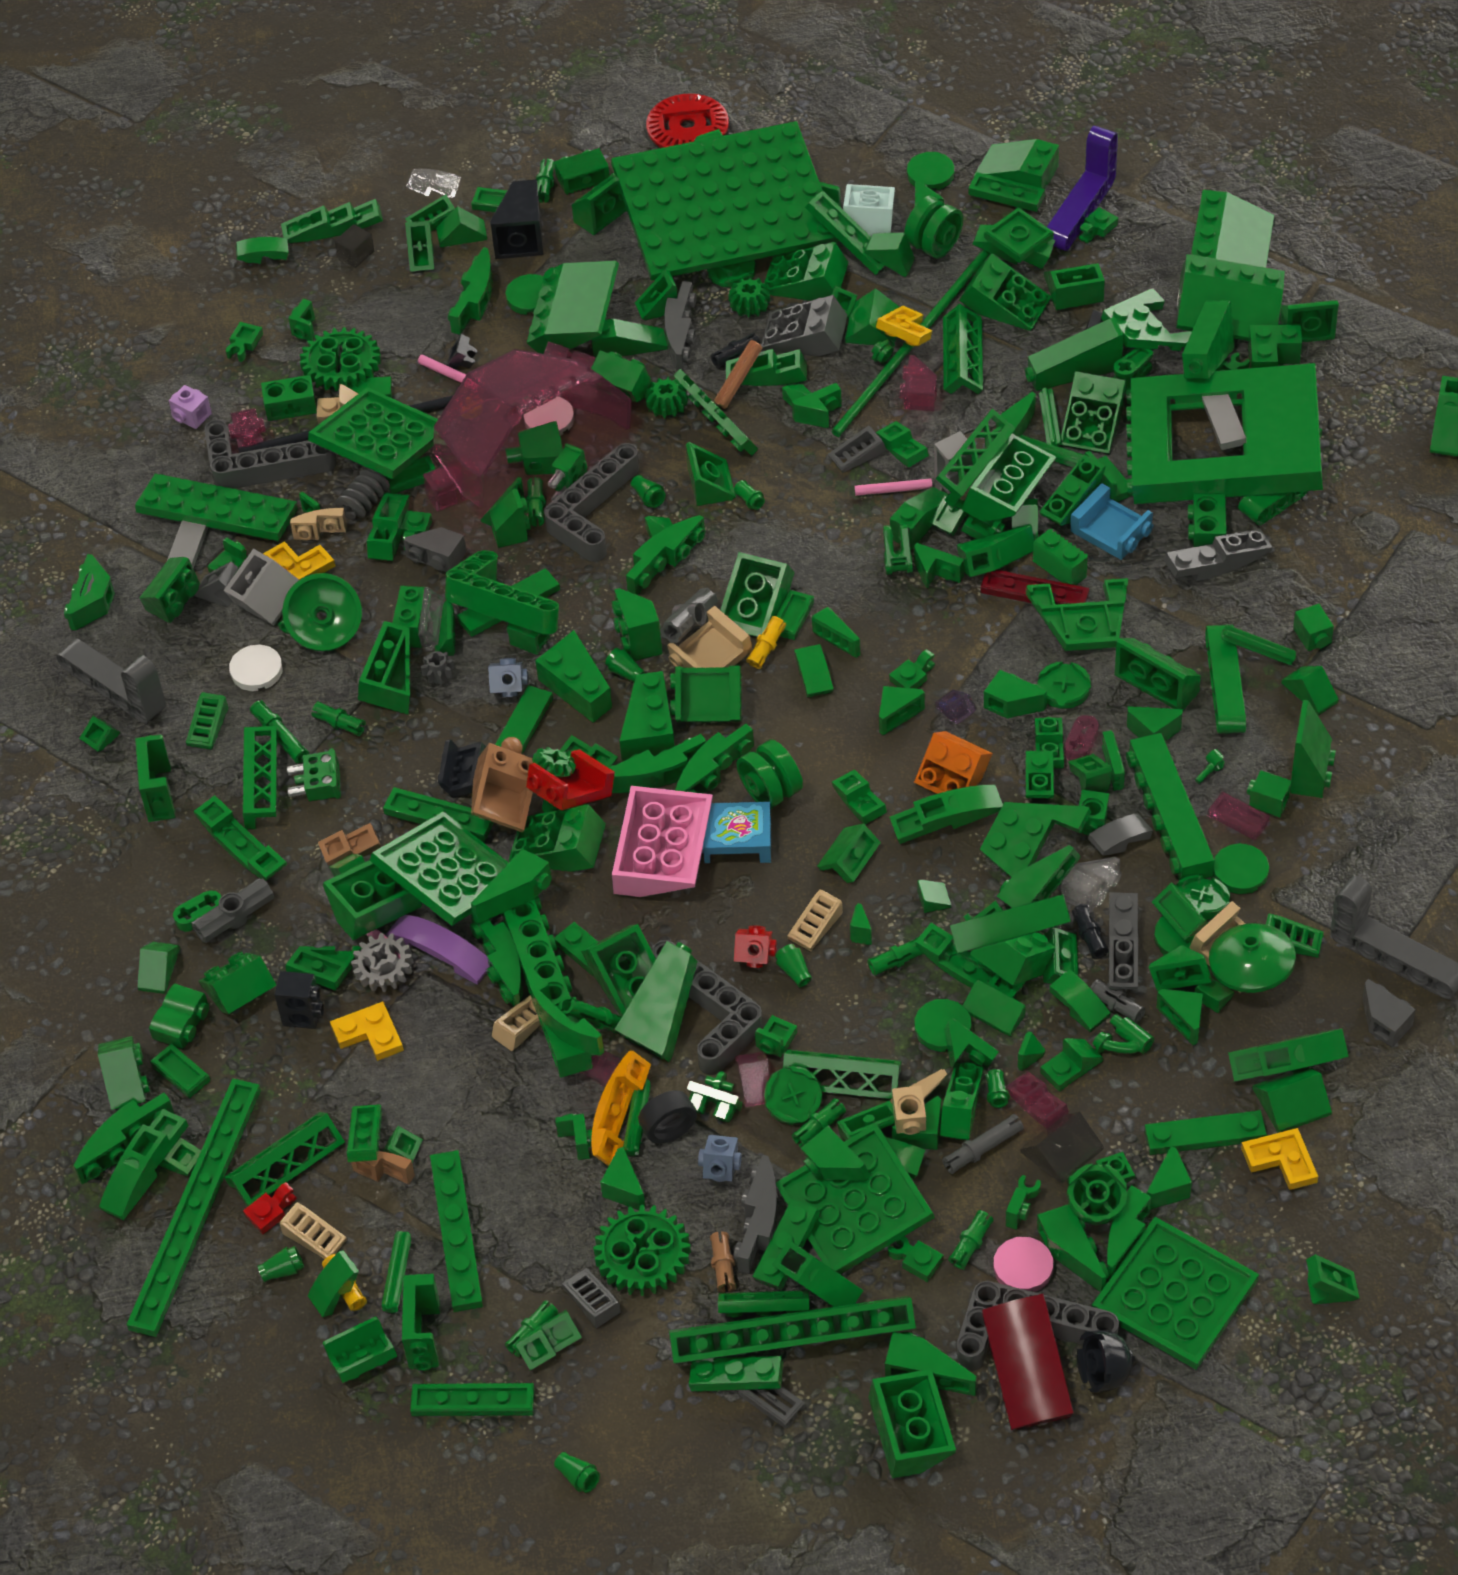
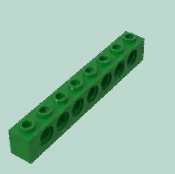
[501,896,596,1078]
[669,1296,916,1363]

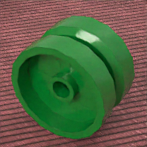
[904,195,963,259]
[736,739,803,810]

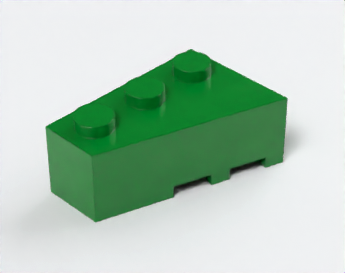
[358,621,410,715]
[535,630,612,723]
[619,671,674,761]

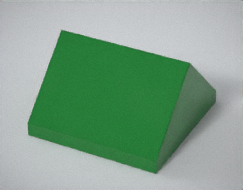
[845,288,899,347]
[686,442,736,506]
[1252,1067,1332,1133]

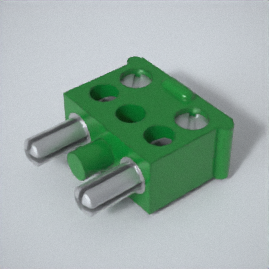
[548,443,588,501]
[287,748,341,802]

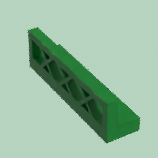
[943,304,983,394]
[936,408,1016,506]
[243,726,277,830]
[783,1049,902,1099]
[224,1112,345,1207]

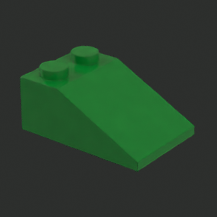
[974,139,1059,190]
[720,552,795,637]
[1291,700,1336,798]
[581,924,656,1016]

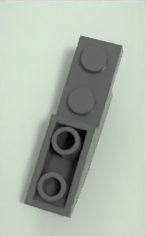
[665,281,696,371]
[1164,529,1272,581]
[1108,892,1138,990]
[734,1155,778,1274]

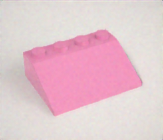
[612,786,713,897]

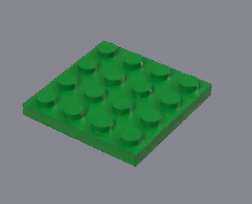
[308,387,451,479]
[369,812,509,926]
[776,1123,935,1274]
[1092,1217,1259,1370]

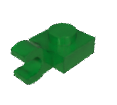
[1079,207,1118,243]
[400,510,432,550]
[889,649,935,689]
[1006,1175,1041,1230]

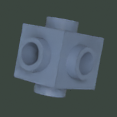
[488,658,528,697]
[698,1135,742,1182]

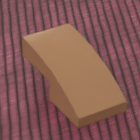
[318,823,382,865]
[351,1151,415,1184]

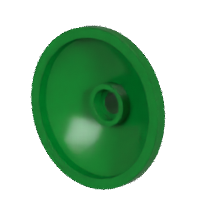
[282,573,362,652]
[1209,923,1296,993]

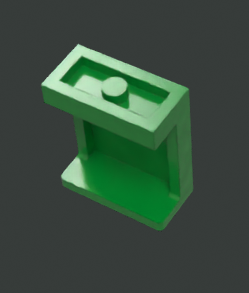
[670,666,742,722]
[135,735,176,822]
[402,1274,440,1371]

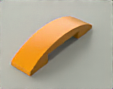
[591,1051,651,1166]

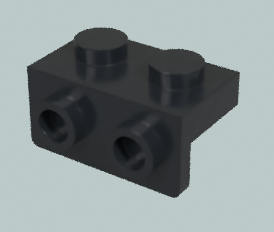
[438,739,486,798]

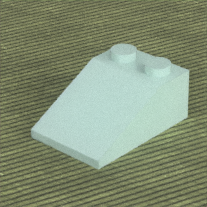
[843,184,895,236]

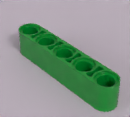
[1205,624,1246,734]

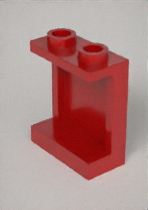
[526,749,615,811]

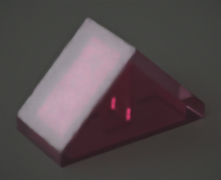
[735,1052,770,1107]

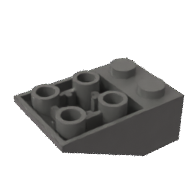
[761,295,847,356]

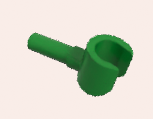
[1195,749,1225,784]

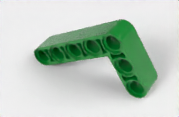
[445,550,559,634]

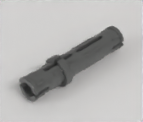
[942,1114,1024,1174]

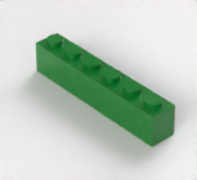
[1126,733,1215,880]

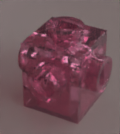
[228,408,266,448]

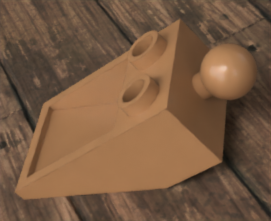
[471,737,533,832]

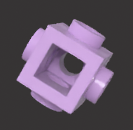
[169,385,212,429]

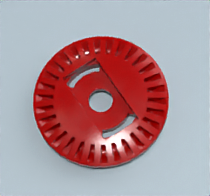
[646,94,729,148]

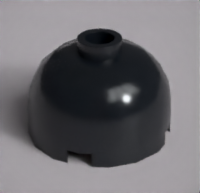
[1076,1330,1134,1392]

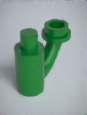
[1093,1014,1155,1054]

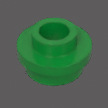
[871,340,894,364]

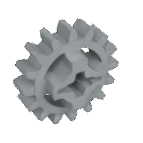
[351,933,414,992]

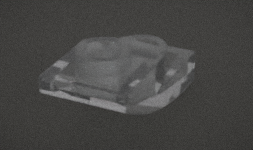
[406,169,461,198]

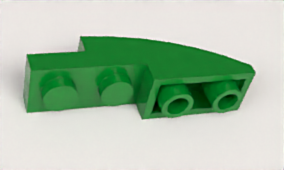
[448,247,493,335]
[626,515,706,595]
[675,724,754,794]
[608,734,706,793]
[889,785,1003,844]
[469,913,523,1007]
[1228,1028,1349,1081]
[74,1092,174,1184]
[99,1109,189,1221]

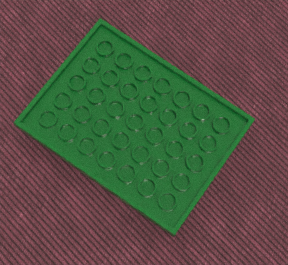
[611,121,839,281]

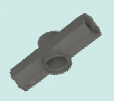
[660,588,718,643]
[191,878,274,943]

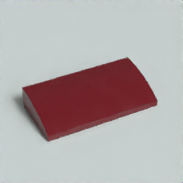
[981,1294,1073,1430]

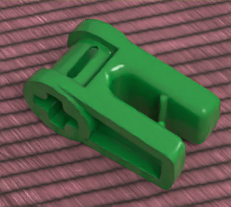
[1113,348,1153,389]
[883,523,913,575]

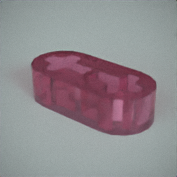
[1065,715,1099,760]

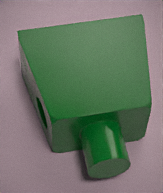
[505,421,563,475]

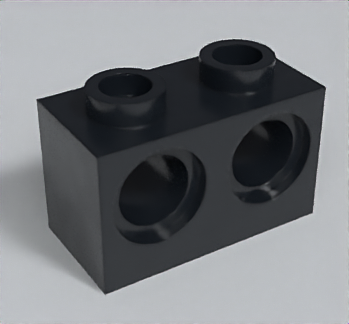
[275,971,324,1029]

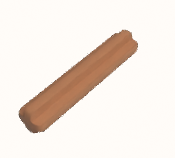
[714,340,762,409]

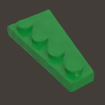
[673,369,758,456]

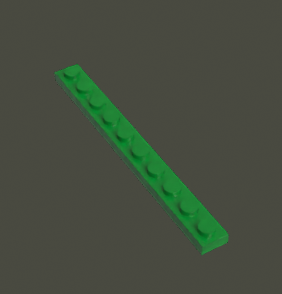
[126,1078,261,1337]

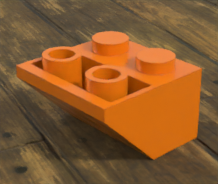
[914,731,993,794]

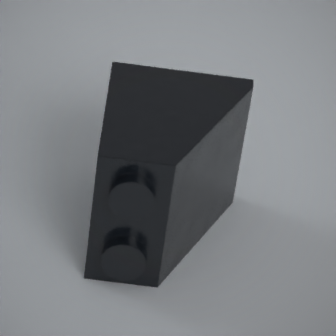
[490,179,544,259]

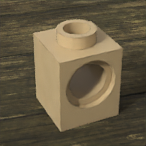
[892,1086,926,1135]

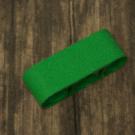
[1238,491,1308,526]

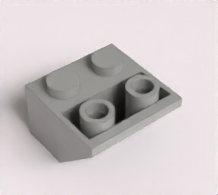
[223,549,299,626]

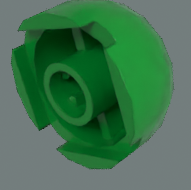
[1067,1164,1127,1225]

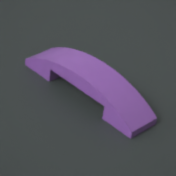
[386,915,489,985]

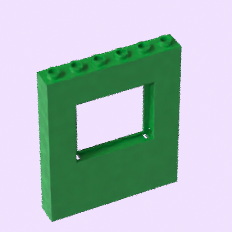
[1126,363,1323,504]

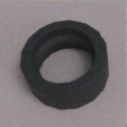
[638,1090,697,1144]

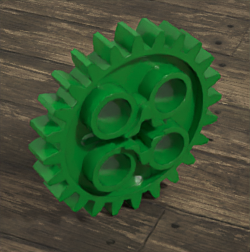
[300,327,381,391]
[593,1204,691,1296]

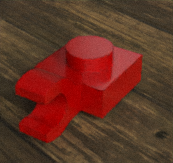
[243,1182,297,1235]

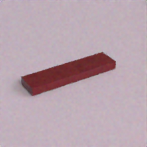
[980,570,1089,605]

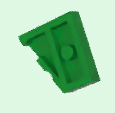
[286,946,361,990]

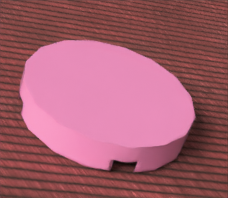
[994,1237,1053,1292]

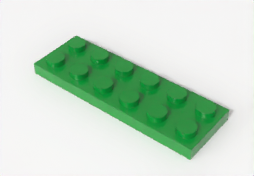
[135,473,298,541]

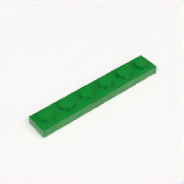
[430,1150,483,1312]

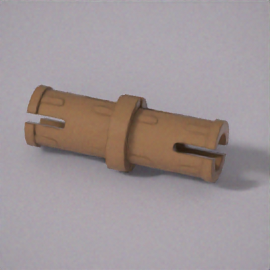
[710,1231,736,1293]

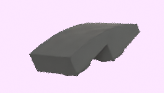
[1088,813,1153,856]

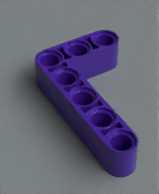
[1047,125,1118,251]

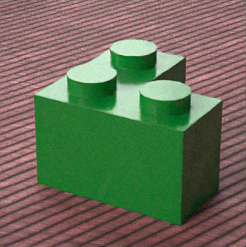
[1248,325,1302,368]
[98,1036,150,1110]

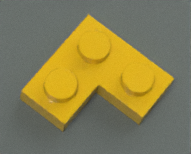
[876,306,933,346]
[263,541,335,580]
[330,1002,404,1061]
[1241,1128,1318,1190]

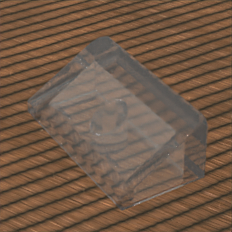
[418,587,444,648]

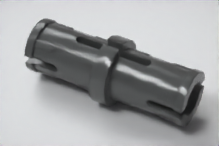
[1090,979,1146,1023]

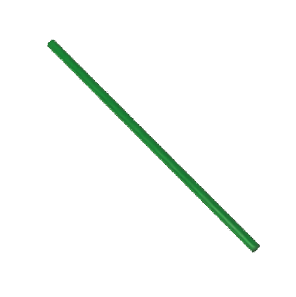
[832,249,991,437]

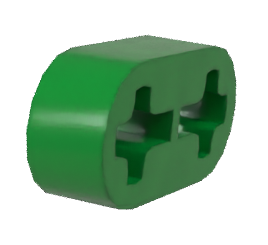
[173,891,221,932]

